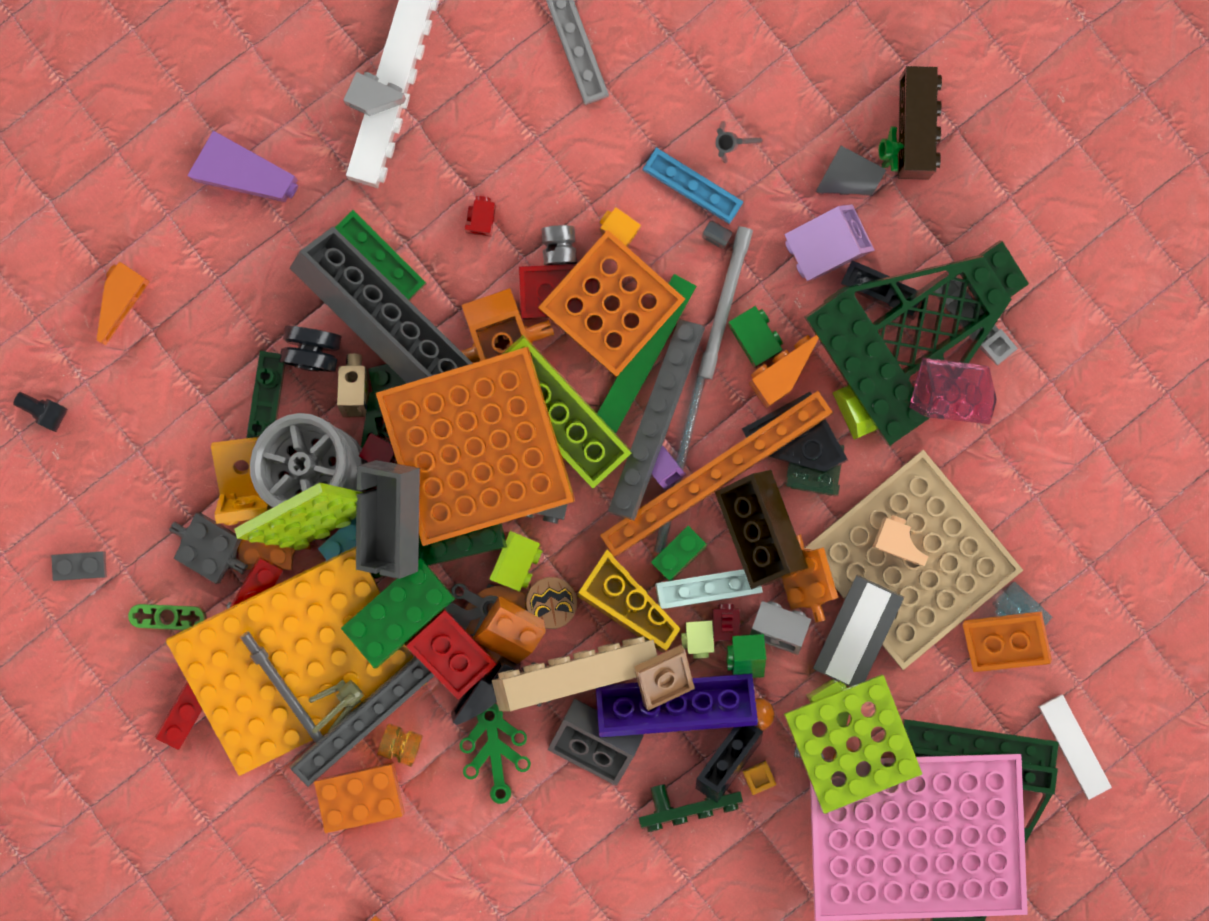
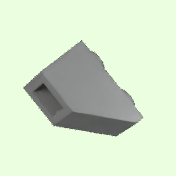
[343,72,406,116]

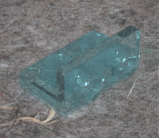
[992,582,1053,625]

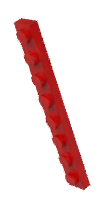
[155,557,283,750]

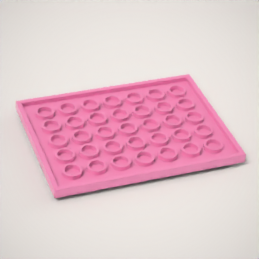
[810,754,1028,921]

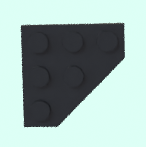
[742,392,848,473]

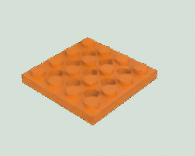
[538,230,685,377]

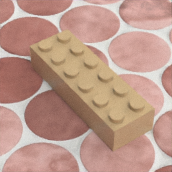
[492,636,657,711]

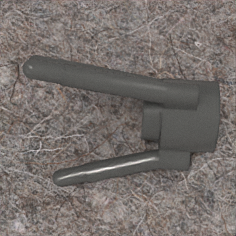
[715,121,763,163]

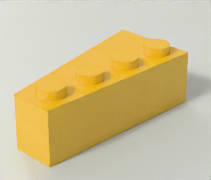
[577,550,680,653]

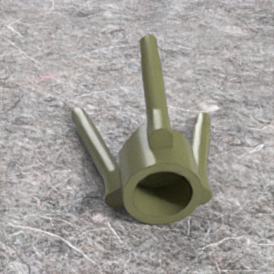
[309,679,364,733]

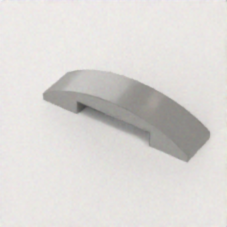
[934,276,1018,366]

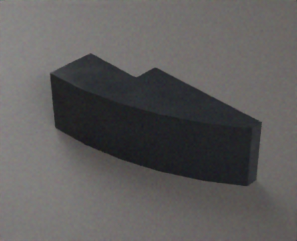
[841,260,922,320]
[451,656,521,725]

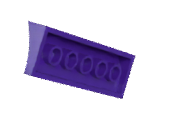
[596,674,758,737]

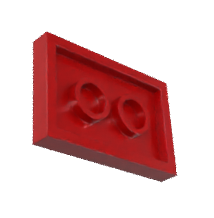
[519,264,598,319]
[405,609,497,699]

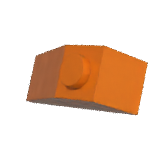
[96,261,150,345]

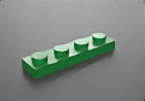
[335,210,427,301]

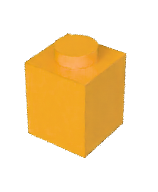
[599,207,641,247]

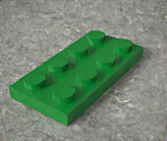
[341,558,456,669]

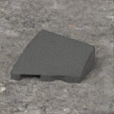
[816,146,886,196]

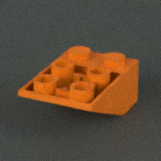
[748,335,819,408]

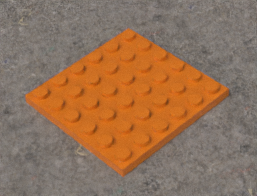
[376,347,575,546]

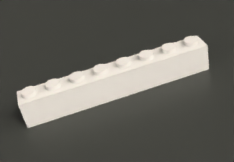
[346,0,439,188]

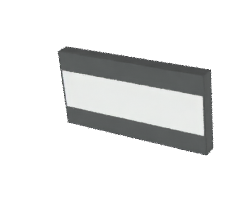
[813,575,904,687]

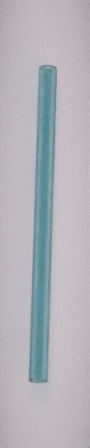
[654,375,706,553]

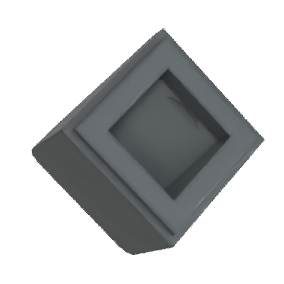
[702,221,732,249]

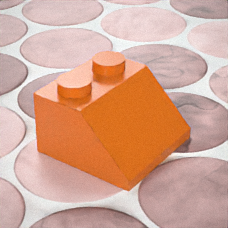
[473,596,546,664]

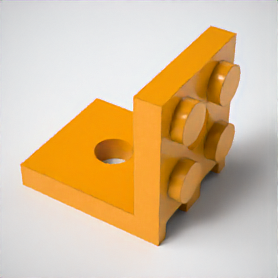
[211,437,271,525]

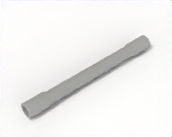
[697,226,753,380]

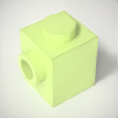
[681,620,714,659]

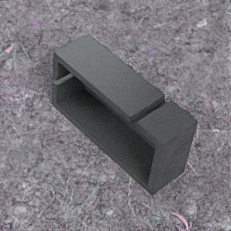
[356,460,420,579]

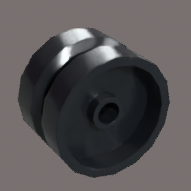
[279,326,342,372]

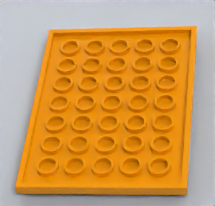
[166,546,427,776]

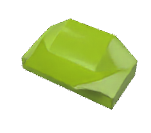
[833,385,877,440]

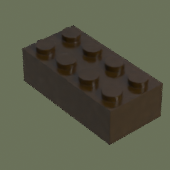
[898,66,942,180]
[715,470,808,590]

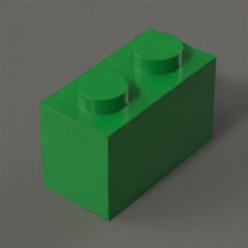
[727,305,783,368]
[651,526,707,581]
[726,634,766,678]

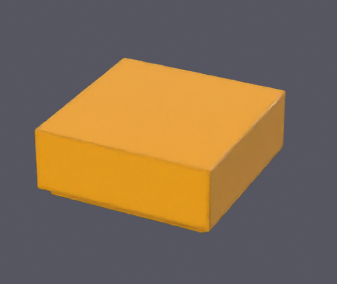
[742,760,777,795]

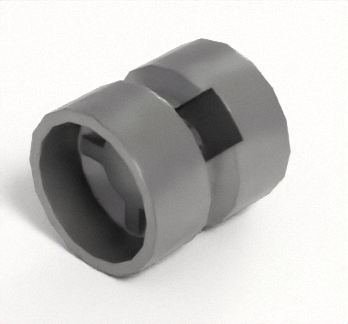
[541,225,577,265]

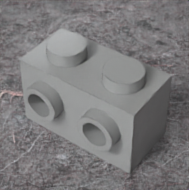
[750,601,811,655]

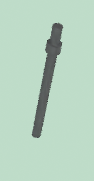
[240,631,323,743]

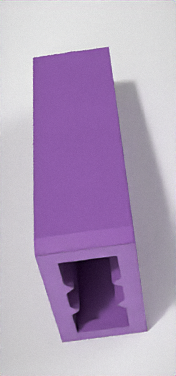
[188,131,298,202]

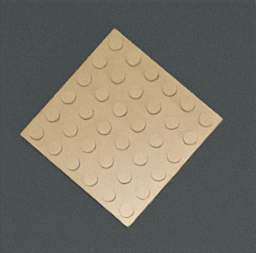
[804,450,1023,670]

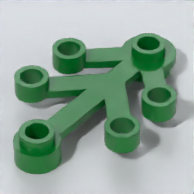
[459,703,531,804]

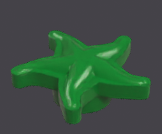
[878,126,903,172]

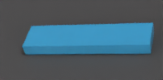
[642,147,743,225]

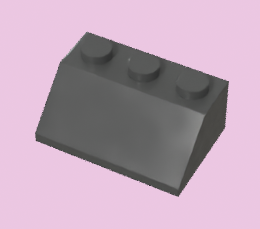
[548,698,644,786]

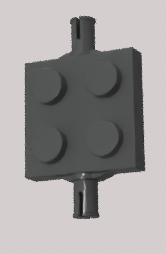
[169,512,248,584]

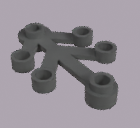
[444,583,498,646]

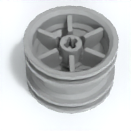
[250,413,368,507]

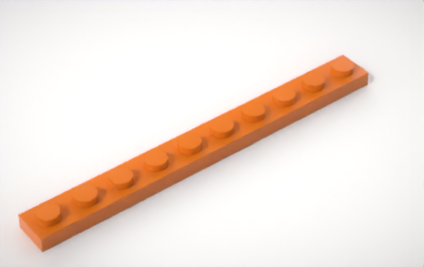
[600,391,833,558]

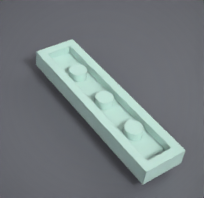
[655,569,763,609]

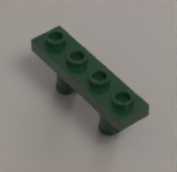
[246,351,285,438]
[639,784,743,832]

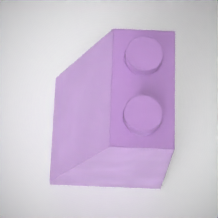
[784,204,875,281]

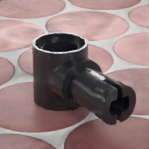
[13,392,68,432]

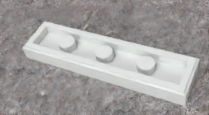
[1038,694,1112,800]

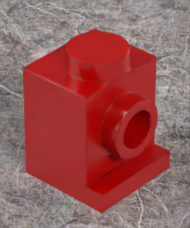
[465,196,496,237]

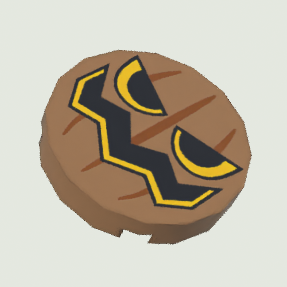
[525,577,577,629]

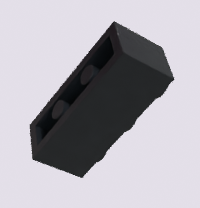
[695,726,763,803]

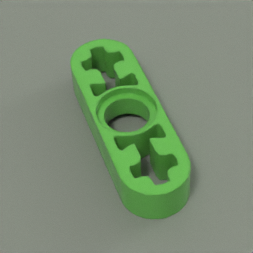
[128,604,206,630]

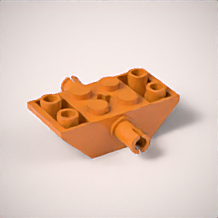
[461,288,554,363]

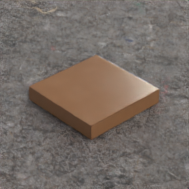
[634,645,695,711]

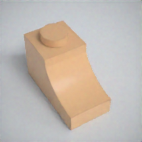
[873,515,928,566]

